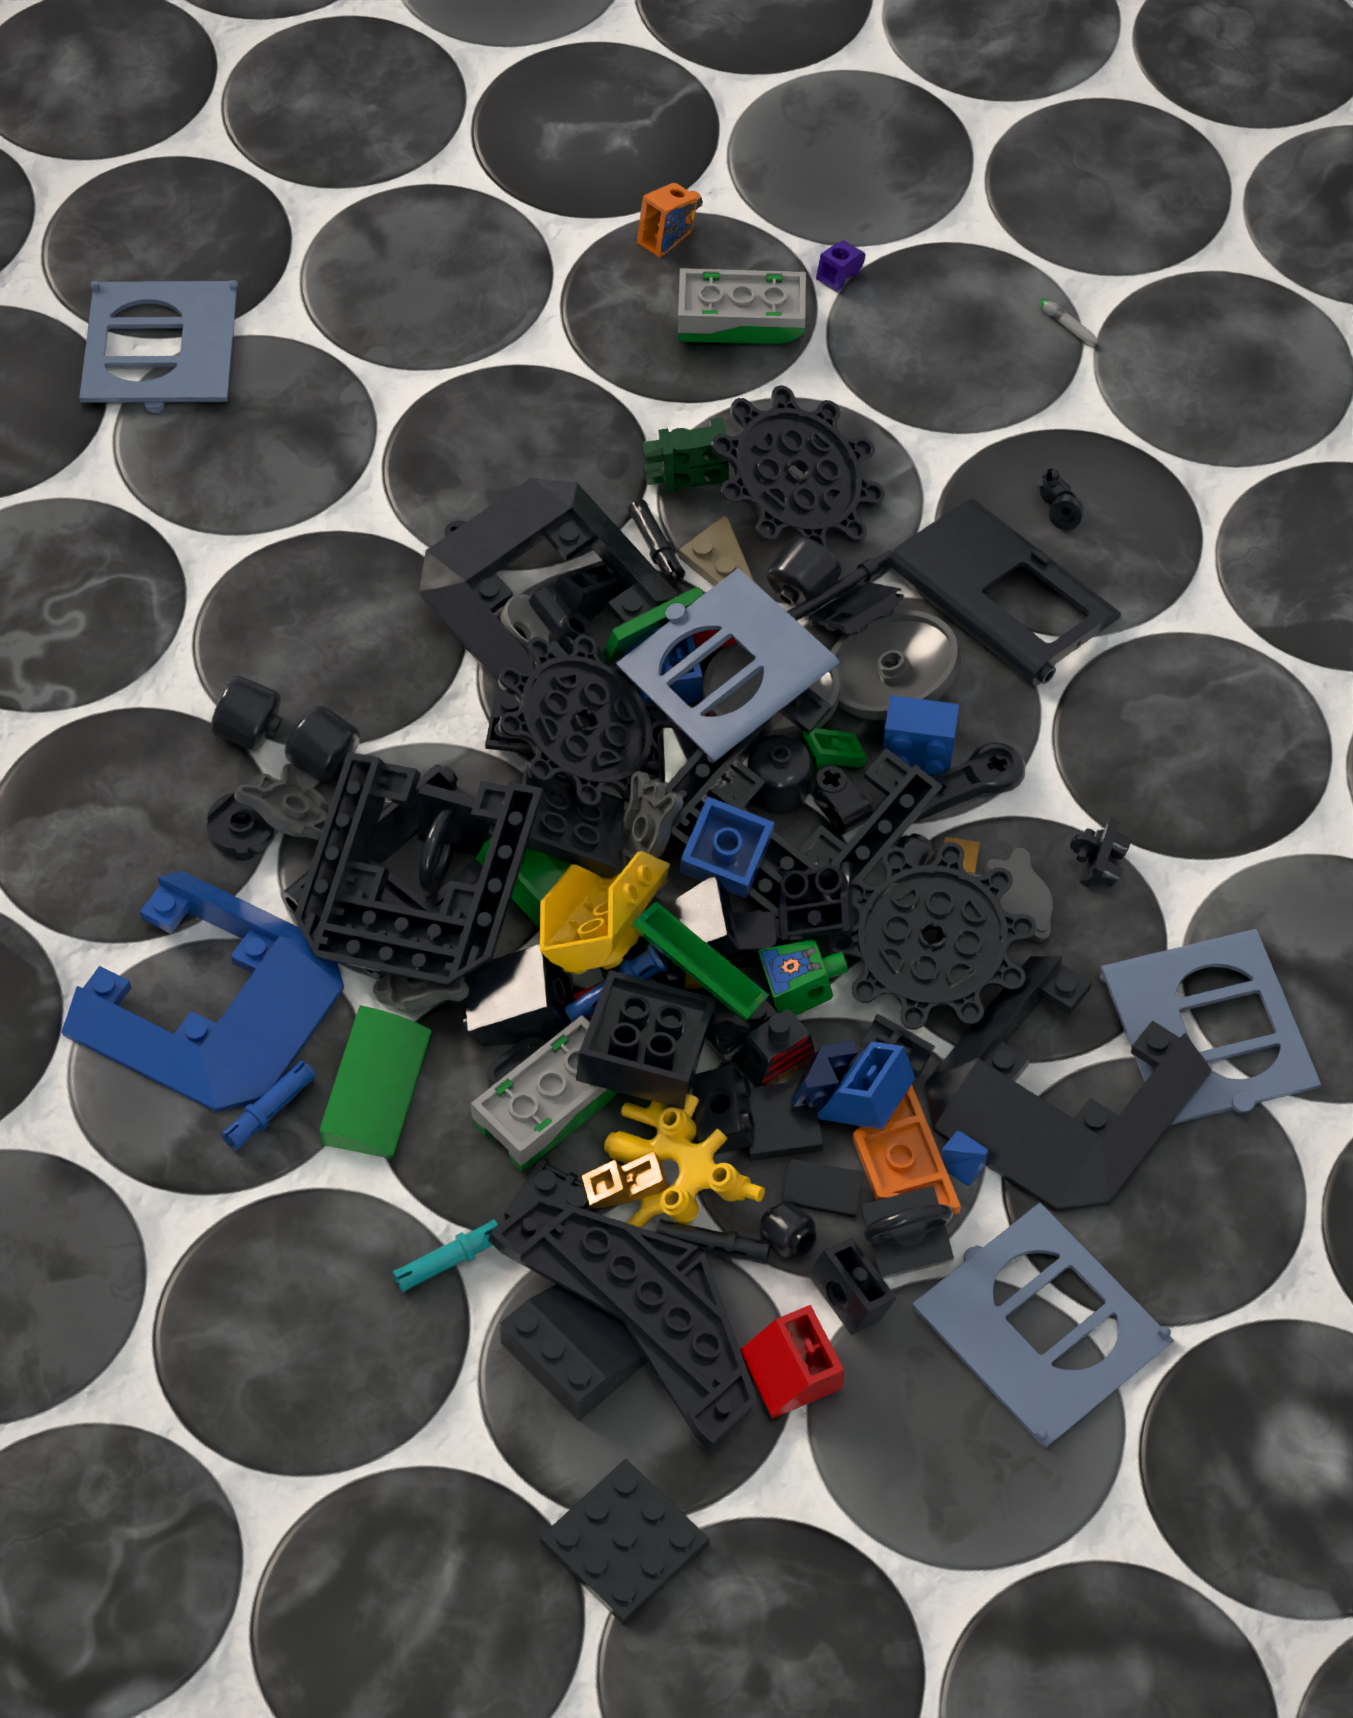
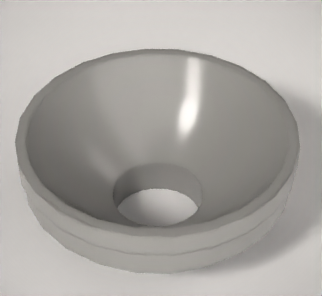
[500,594,550,650]

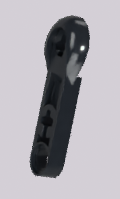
[913,742,1026,823]

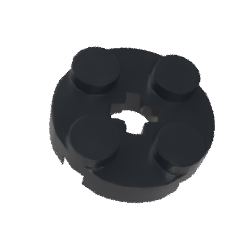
[207,792,278,861]

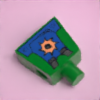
[758,940,849,1016]

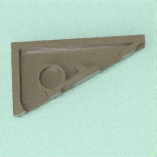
[679,515,753,586]

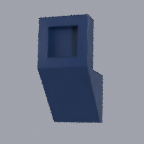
[791,1040,858,1107]

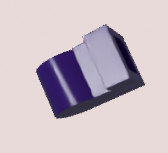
[816,240,866,292]

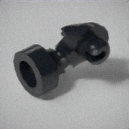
[1036,467,1084,530]

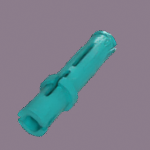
[392,1219,498,1293]

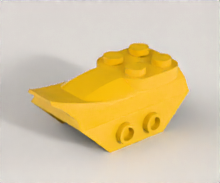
[540,851,670,975]

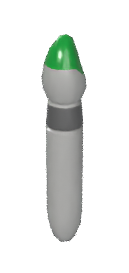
[1040,298,1097,346]

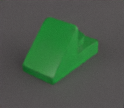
[802,728,868,775]

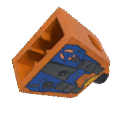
[636,183,703,258]

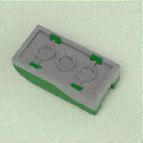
[678,268,806,344]
[471,1015,618,1173]

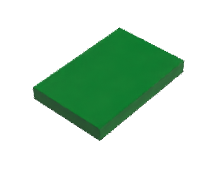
[603,587,704,663]

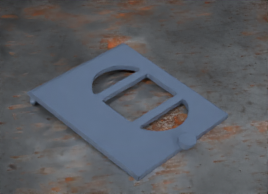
[79,280,238,414]
[616,568,840,763]
[1100,929,1322,1125]
[912,1203,1174,1448]

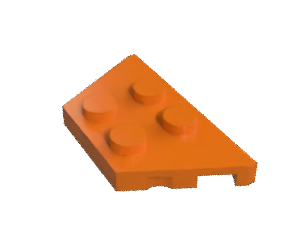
[853,1085,961,1215]

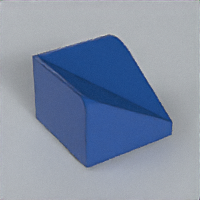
[941,1130,988,1186]

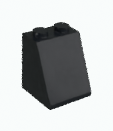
[463,944,575,1047]

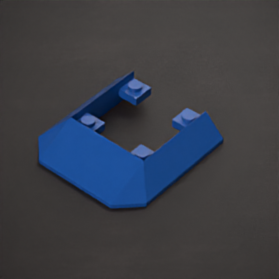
[62,871,344,1112]

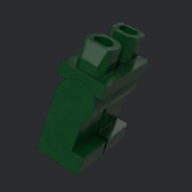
[642,417,729,492]

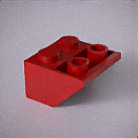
[740,1305,845,1419]

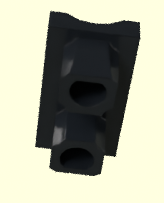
[1070,818,1131,887]
[860,1014,935,1078]

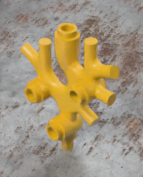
[604,1094,765,1228]

